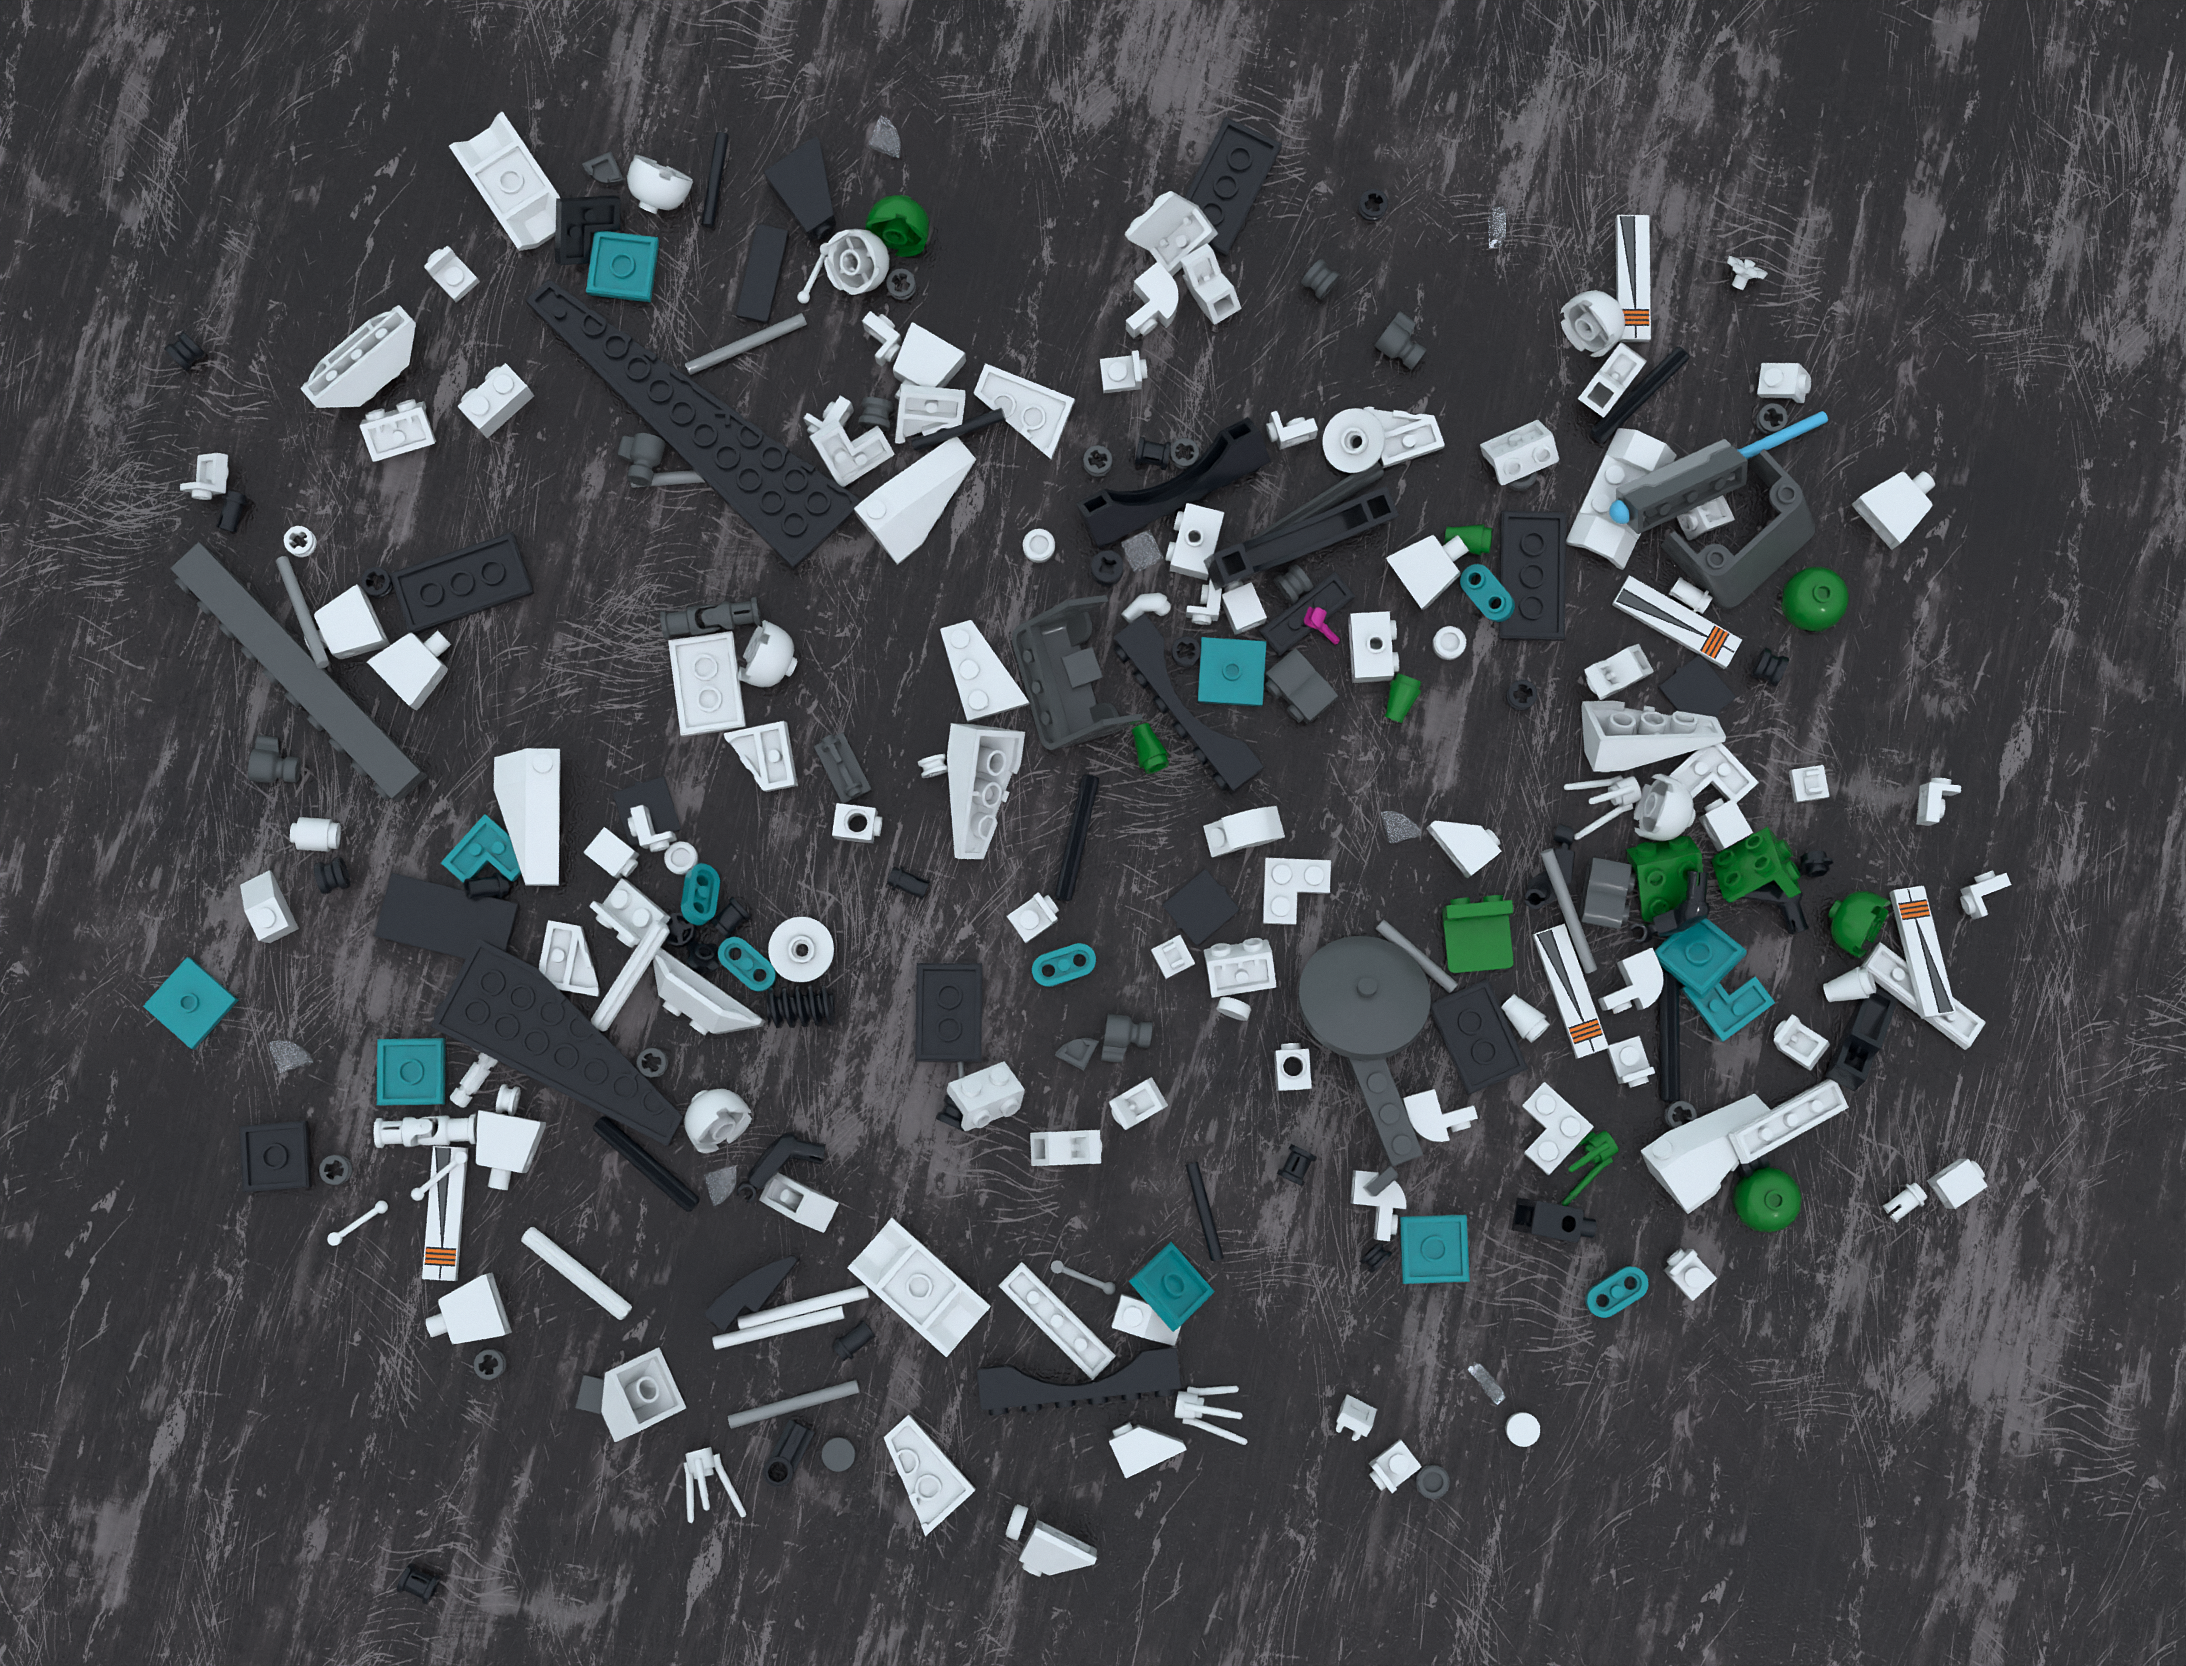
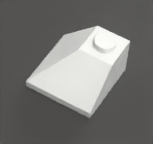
[601,1347,686,1442]
[1019,1519,1097,1577]

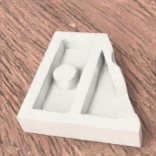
[895,384,965,444]
[724,721,798,792]
[539,920,601,997]

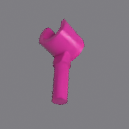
[1304,607,1340,645]

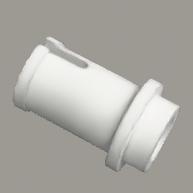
[1669,577,1713,614]
[1883,1182,1928,1223]

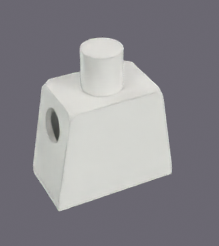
[893,322,966,400]
[1851,471,1935,550]
[1386,535,1469,610]
[304,585,390,659]
[367,630,451,711]
[476,1110,546,1190]
[426,1273,512,1344]

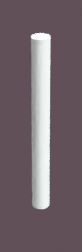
[737,1285,869,1330]
[712,1306,845,1350]

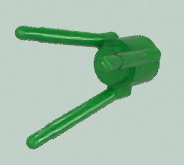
[1562,1130,1619,1206]

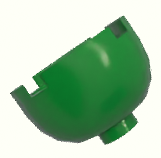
[865,195,929,257]
[1781,566,1849,632]
[1828,891,1891,958]
[1732,1167,1802,1233]

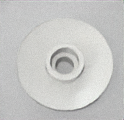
[1323,408,1385,473]
[768,917,834,982]

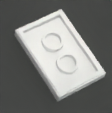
[668,631,746,737]

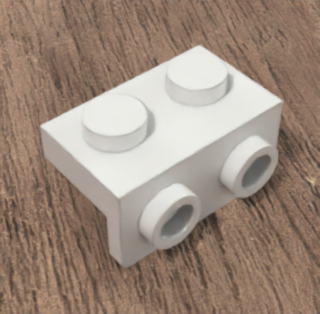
[947,1061,1025,1131]

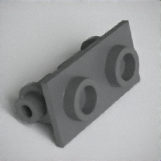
[814,732,872,804]

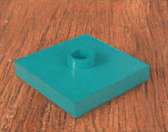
[586,231,660,302]
[1197,637,1266,707]
[1654,918,1747,999]
[143,957,239,1050]
[377,1038,446,1106]
[1399,1215,1470,1284]
[1129,1242,1215,1332]

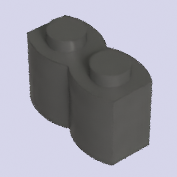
[1265,648,1338,725]
[1578,857,1635,930]

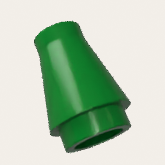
[1444,524,1493,556]
[1384,673,1422,723]
[1132,723,1169,774]

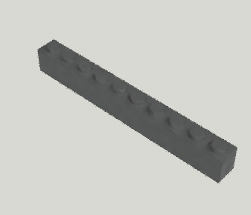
[170,542,428,803]

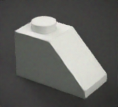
[1426,821,1502,879]
[240,870,299,943]
[759,1172,839,1233]
[1111,1293,1181,1346]
[1109,1422,1187,1478]

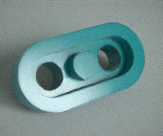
[1460,564,1515,622]
[681,863,720,926]
[718,937,777,992]
[1032,943,1096,987]
[1585,1266,1648,1318]

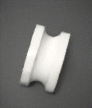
[284,526,317,557]
[918,754,948,778]
[496,1084,520,1116]

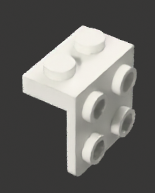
[1125,191,1218,276]

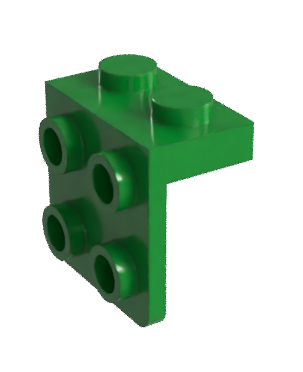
[1712,826,1801,903]
[1626,836,1703,922]
[1442,895,1513,973]

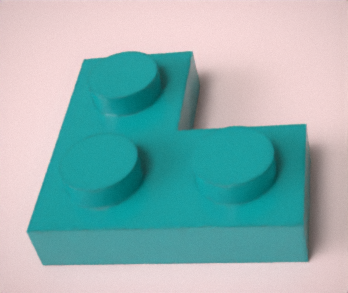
[441,814,522,883]
[1681,976,1775,1042]

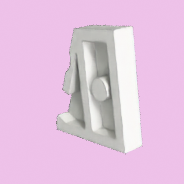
[1363,407,1445,468]

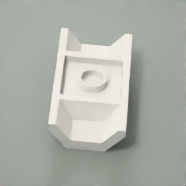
[449,112,560,251]
[1566,428,1676,570]
[848,1218,991,1357]

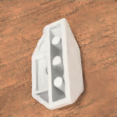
[300,305,416,408]
[653,947,766,1035]

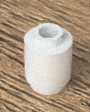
[290,817,341,852]

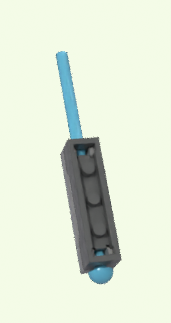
[1609,411,1828,534]

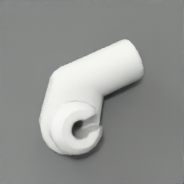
[1121,593,1171,624]

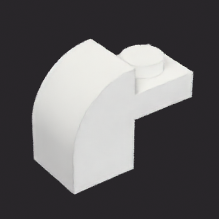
[1180,243,1242,325]
[1126,261,1178,339]
[1578,342,1647,418]
[1584,644,1654,700]
[1203,806,1285,857]
[1597,948,1663,1014]
[1401,1089,1478,1142]
[1030,1130,1102,1166]
[1350,1170,1406,1241]

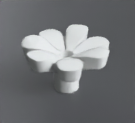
[1727,256,1768,290]

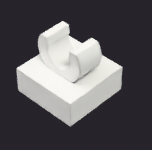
[1789,765,1829,803]
[1151,935,1195,979]
[1336,1394,1377,1441]

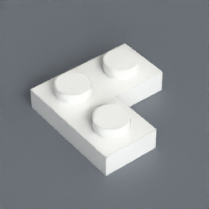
[809,419,895,487]
[1669,743,1759,803]
[1263,858,1331,925]
[1522,1082,1594,1176]

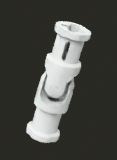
[374,1114,478,1148]

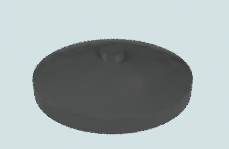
[1298,936,1431,1060]

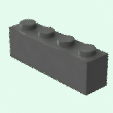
[1345,1057,1423,1167]

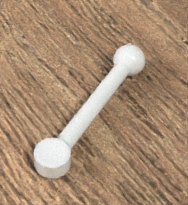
[797,243,830,303]
[411,1151,468,1201]
[327,1201,388,1246]

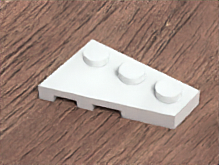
[974,363,1075,460]
[940,620,1030,723]
[884,1414,976,1536]

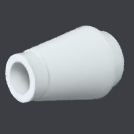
[1823,967,1876,1003]
[1501,994,1550,1043]

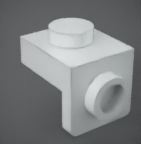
[862,311,902,367]
[1757,363,1811,403]
[180,453,229,500]
[628,805,677,852]
[1960,870,2011,920]
[1773,1014,1830,1071]
[1109,1077,1168,1130]

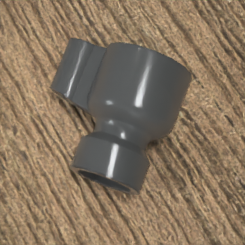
[1374,311,1427,370]
[617,433,666,487]
[248,735,301,783]
[1101,1013,1153,1063]

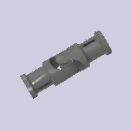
[660,596,761,640]

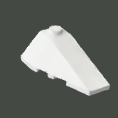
[854,437,976,565]
[1581,701,1726,772]
[947,723,1025,859]
[494,748,561,886]
[1641,1094,1770,1214]

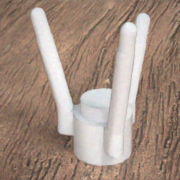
[1564,775,1642,840]
[1175,1386,1247,1445]
[683,1447,746,1523]

